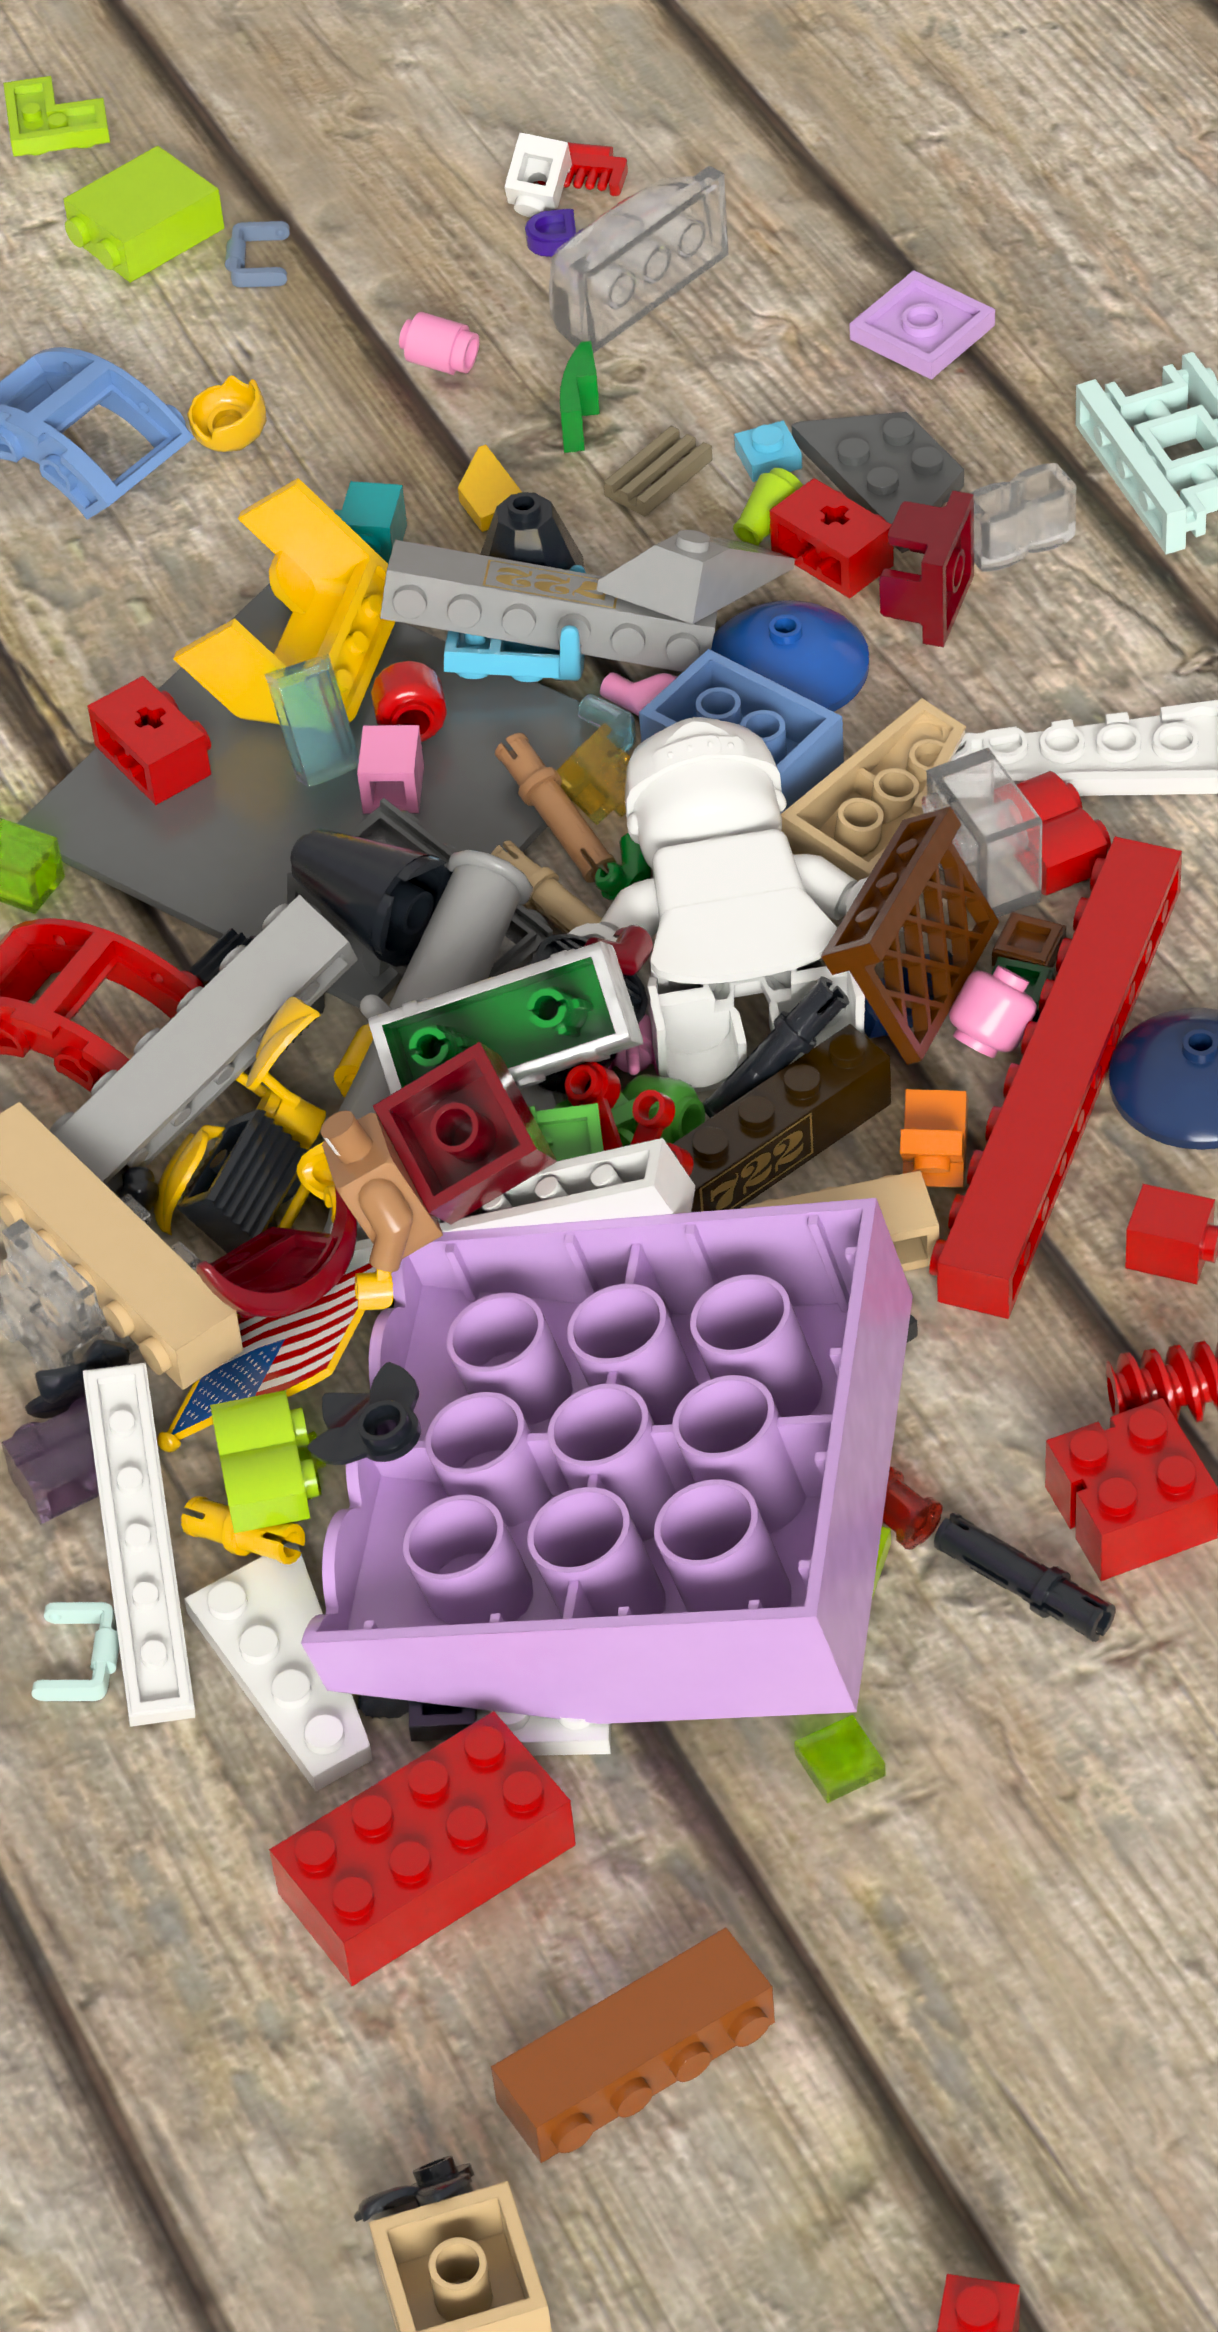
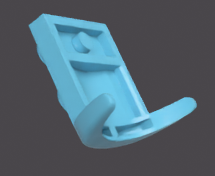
[444,565,586,682]

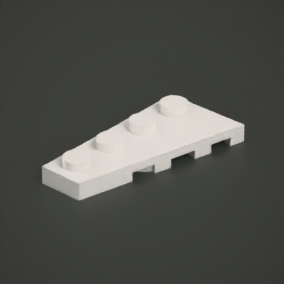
[184,1542,373,1791]

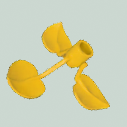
[154,997,326,1236]

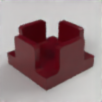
[879,490,974,648]

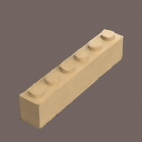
[0,1102,243,1390]

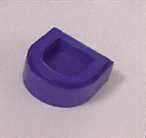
[525,208,578,257]

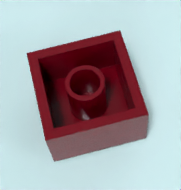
[373,1042,557,1225]

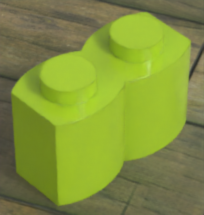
[210,1390,319,1533]

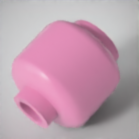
[949,965,1037,1058]

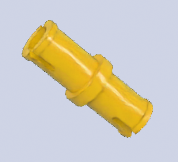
[181,1496,305,1565]

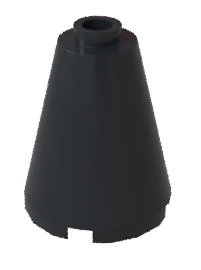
[290,828,453,967]

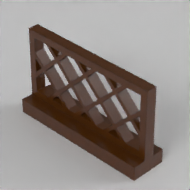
[821,806,999,1065]

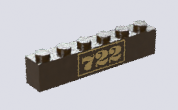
[673,1024,891,1212]

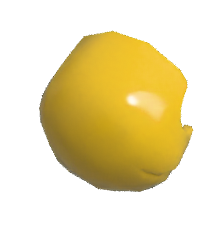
[187,375,267,452]

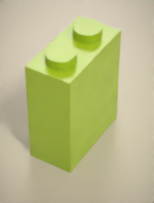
[63,145,225,283]

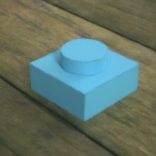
[734,420,802,482]

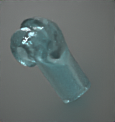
[578,694,636,757]

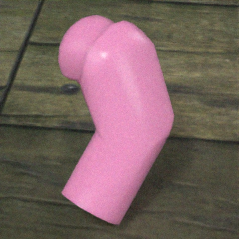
[600,672,678,716]

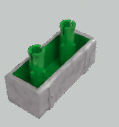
[368,941,644,1094]

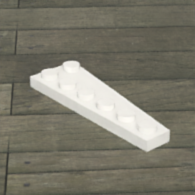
[932,700,1218,798]

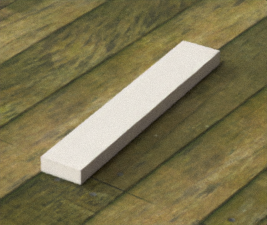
[83,1363,195,1727]

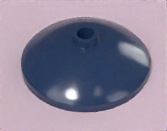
[1109,1008,1218,1150]

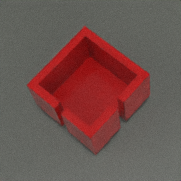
[1045,1398,1218,1581]

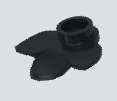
[25,1339,131,1419]
[307,1362,421,1465]
[354,2155,474,2222]

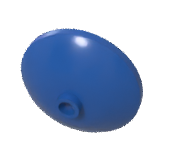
[711,600,869,712]

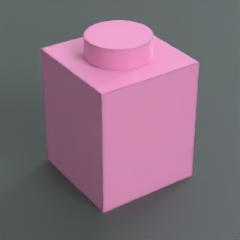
[357,725,424,814]

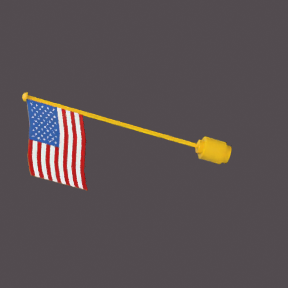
[157,1023,376,1452]

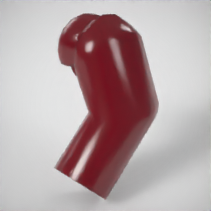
[584,925,653,976]

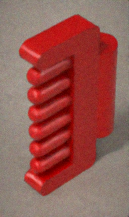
[534,142,628,196]

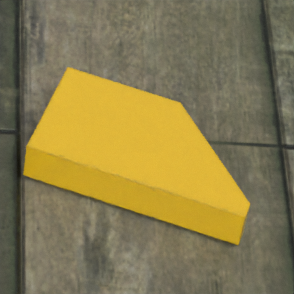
[458,444,522,532]

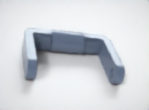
[225,221,290,288]

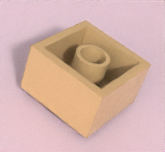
[369,2181,552,2332]

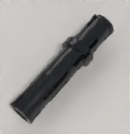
[702,976,850,1118]
[934,1512,1116,1642]

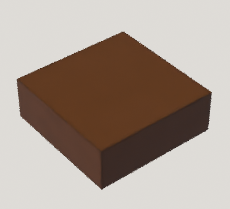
[992,912,1067,968]

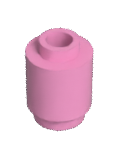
[399,312,479,375]

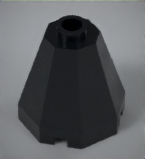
[480,492,584,570]

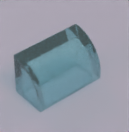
[265,654,359,787]

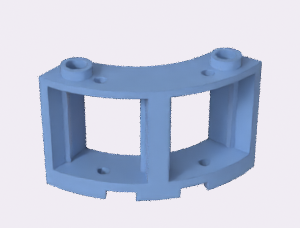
[0,347,194,520]

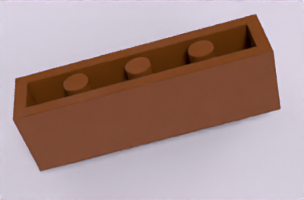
[491,1927,775,2163]

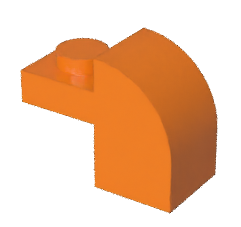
[900,1089,969,1188]

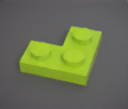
[3,76,110,157]

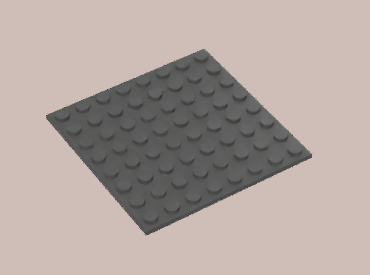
[11,583,636,1008]

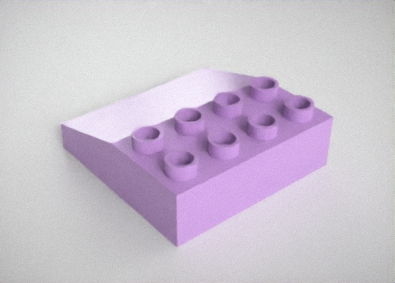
[301,1198,913,1724]

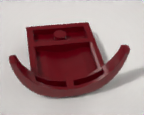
[196,1187,357,1318]

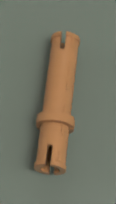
[495,733,616,883]

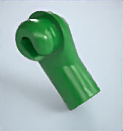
[594,833,652,901]

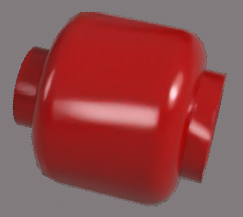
[371,661,447,742]

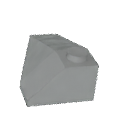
[597,530,795,624]

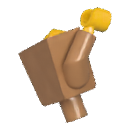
[321,1110,443,1310]

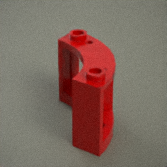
[0,918,204,1093]

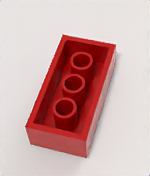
[269,1711,576,1986]

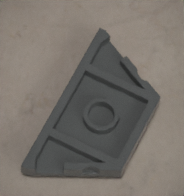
[791,412,964,553]

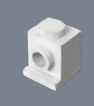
[505,133,572,218]

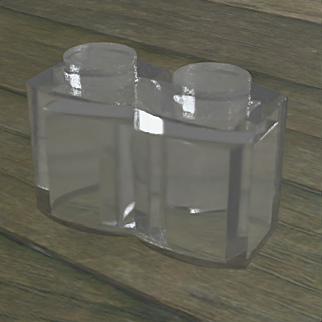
[970,463,1076,572]

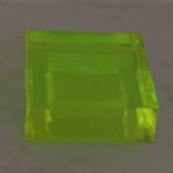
[794,1714,886,1803]

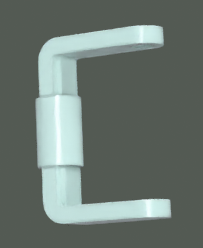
[31,1602,119,1701]

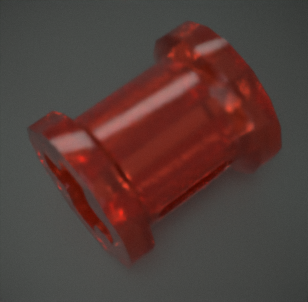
[882,1466,943,1550]

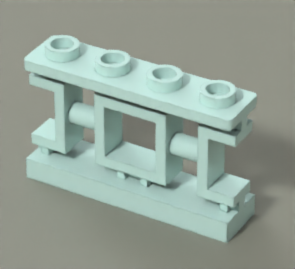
[1075,352,1218,554]

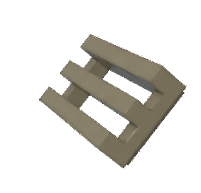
[604,425,713,517]

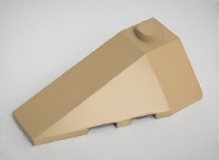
[781,698,966,882]

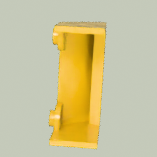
[173,478,396,731]

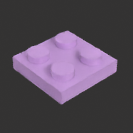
[849,270,995,380]

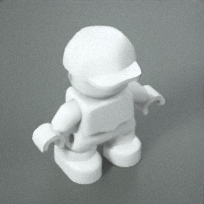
[568,717,904,1092]

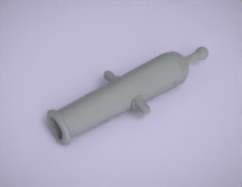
[322,850,533,1233]

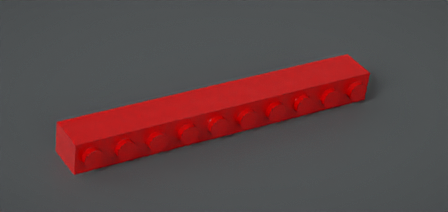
[929,836,1182,1319]

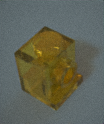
[556,722,631,825]

